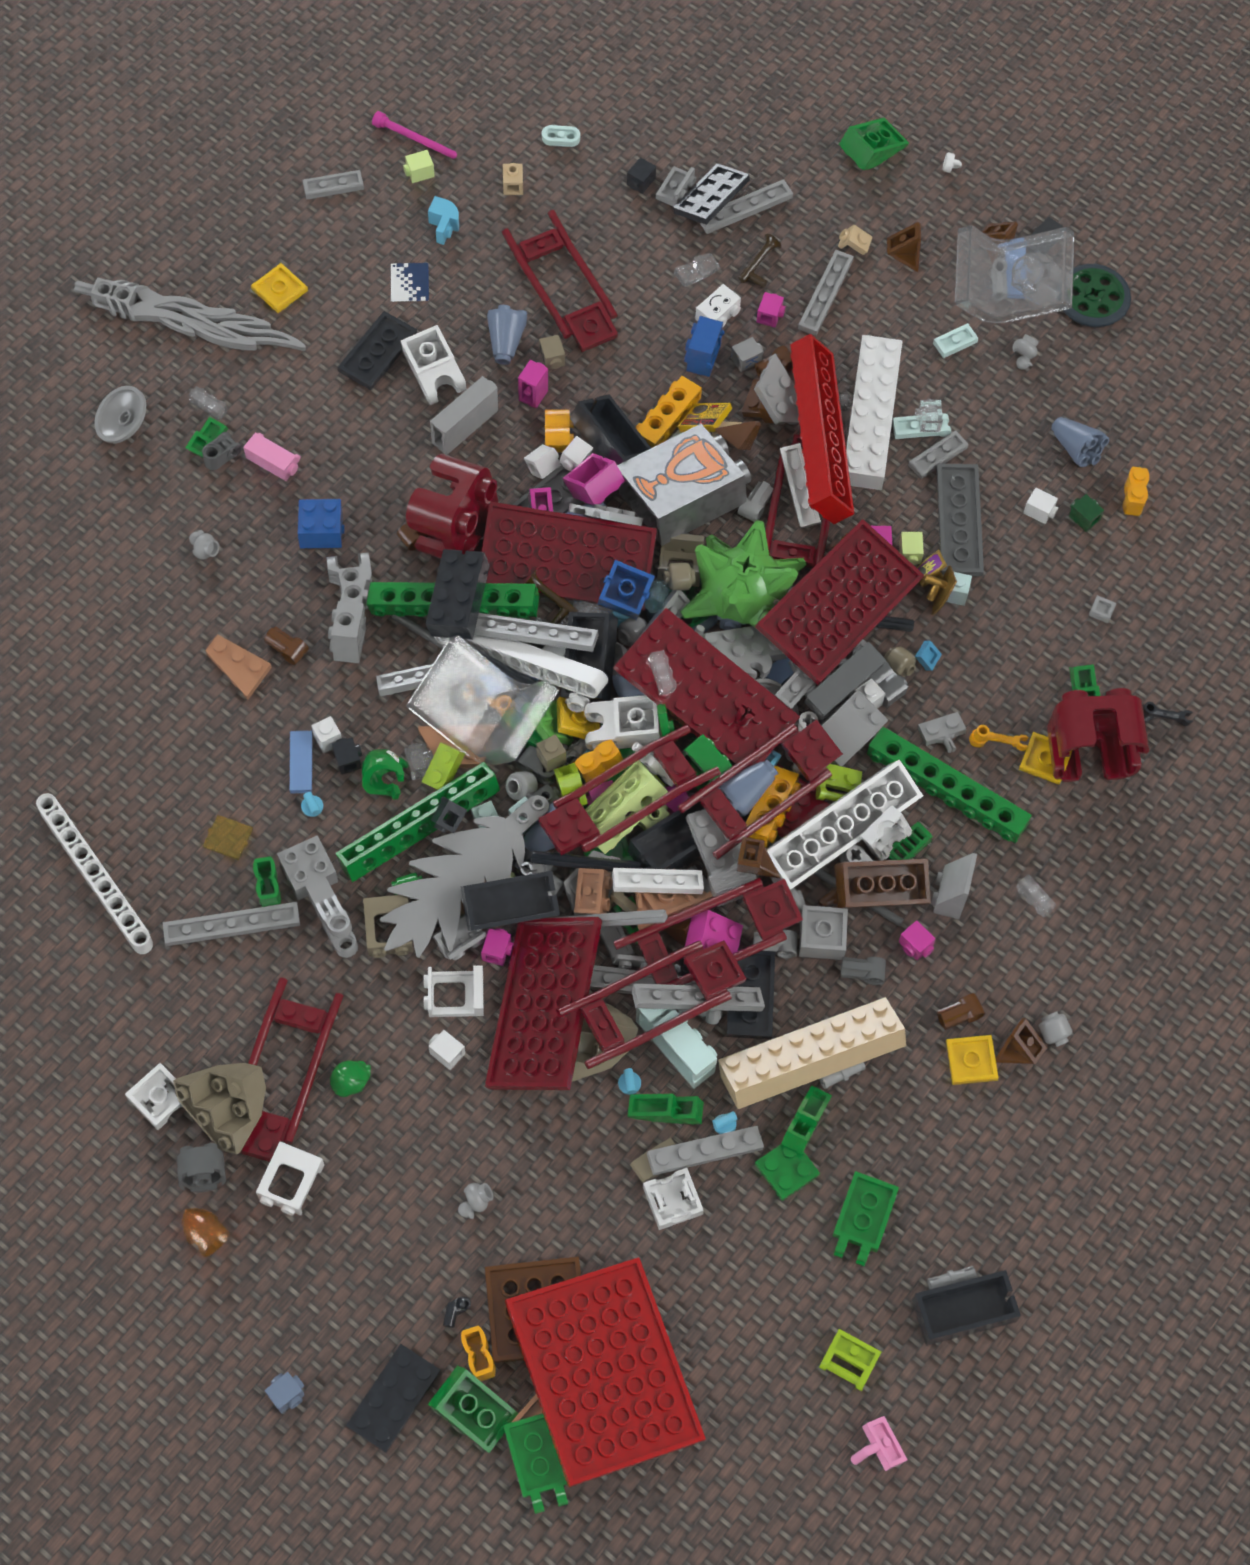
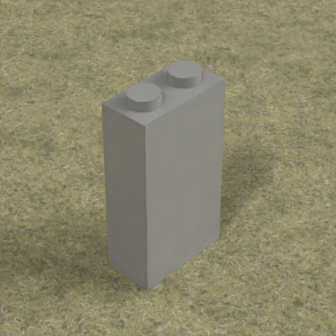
[430,376,498,455]

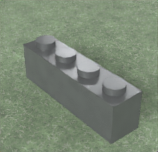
[804,642,887,721]

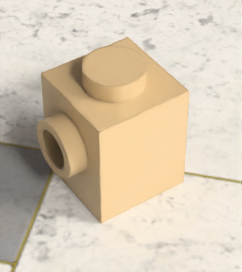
[503,163,523,195]

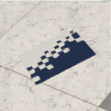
[391,263,429,302]

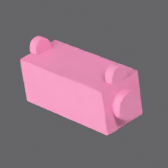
[243,432,301,481]

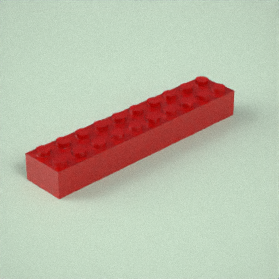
[790,334,854,525]

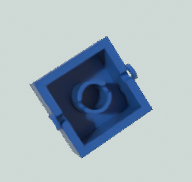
[684,316,725,377]
[298,499,345,548]
[597,560,655,620]

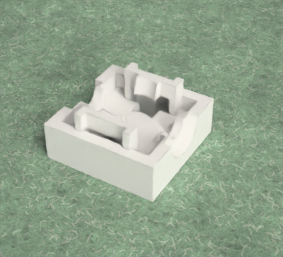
[861,805,912,861]
[125,1063,183,1130]
[643,1168,704,1230]

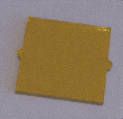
[203,815,253,860]

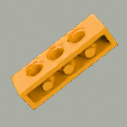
[636,376,702,448]
[746,766,801,849]

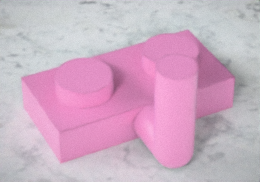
[851,1416,908,1471]

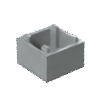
[799,905,848,960]

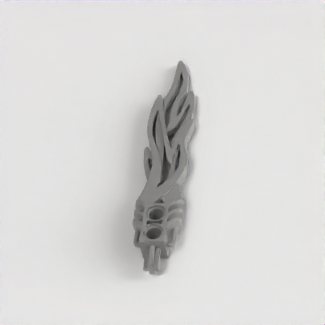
[74,277,306,351]

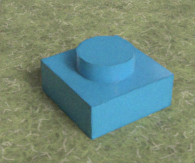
[915,641,942,671]

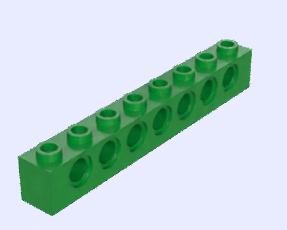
[367,582,540,618]
[867,726,1032,844]
[335,762,500,883]

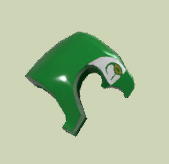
[362,749,408,800]

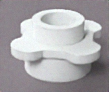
[565,693,590,712]

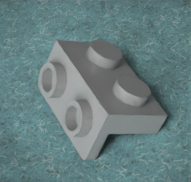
[656,166,696,207]
[432,914,487,960]

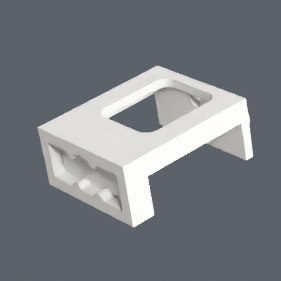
[424,966,484,1017]
[256,1142,324,1216]

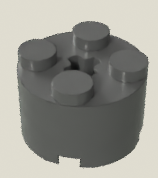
[176,1143,226,1193]

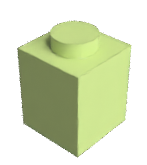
[403,150,435,183]
[899,532,924,565]

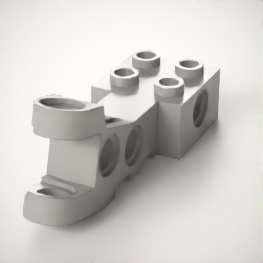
[326,552,372,663]
[277,835,358,958]

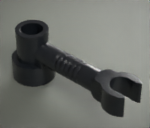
[1142,701,1193,726]

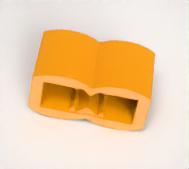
[545,410,574,452]
[1123,467,1149,516]
[575,740,623,783]
[461,1326,496,1381]

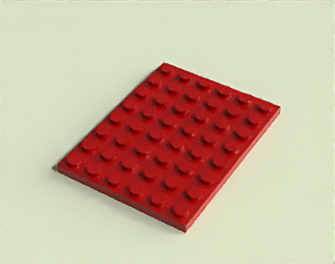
[505,1257,706,1488]

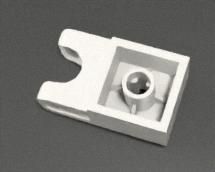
[401,325,467,405]
[584,695,661,751]

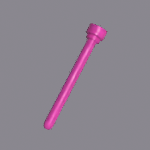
[372,111,457,159]

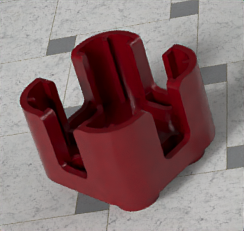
[406,454,498,558]
[1047,688,1149,782]

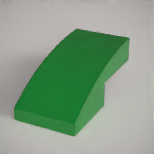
[185,417,228,458]

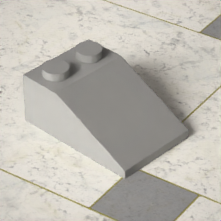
[821,689,888,766]
[931,853,977,919]

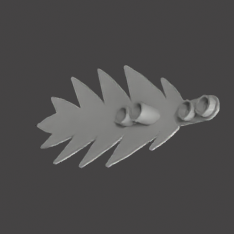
[380,795,549,958]

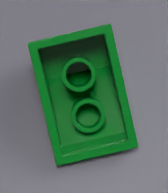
[838,117,909,171]
[427,1365,519,1453]

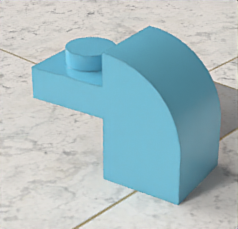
[428,196,459,245]

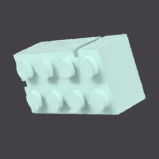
[636,1008,717,1089]

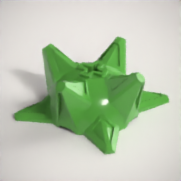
[680,520,806,630]

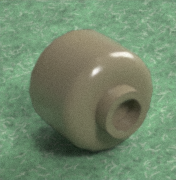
[663,562,695,591]
[884,646,916,677]

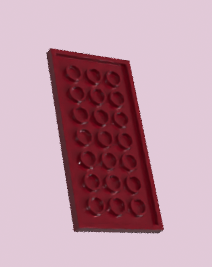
[482,502,657,612]
[755,519,924,685]
[613,608,800,768]
[485,917,602,1090]

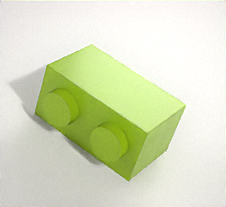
[422,742,466,790]

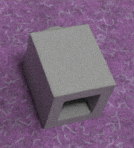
[731,337,764,373]

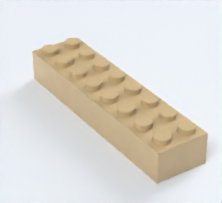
[718,997,906,1109]

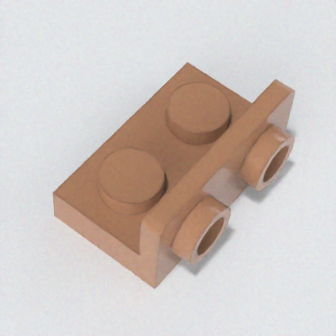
[574,868,613,914]

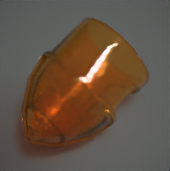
[182,1208,230,1258]

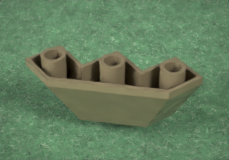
[572,1003,638,1082]
[173,1063,266,1155]

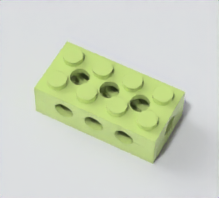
[585,760,668,854]

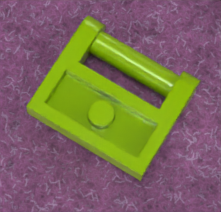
[816,764,862,801]
[819,1329,881,1391]

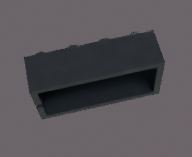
[570,394,651,465]
[426,549,490,640]
[561,612,618,702]
[627,801,705,870]
[460,871,560,931]
[912,1270,1021,1346]

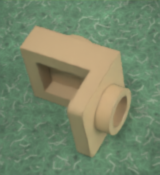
[838,225,872,255]

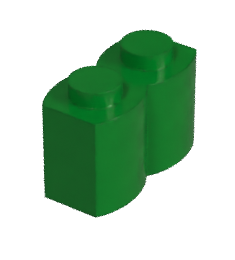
[253,856,281,907]

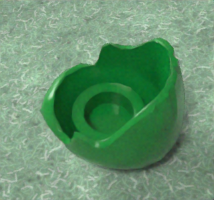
[330,1060,371,1097]

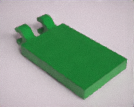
[833,1171,899,1266]
[503,1413,568,1514]

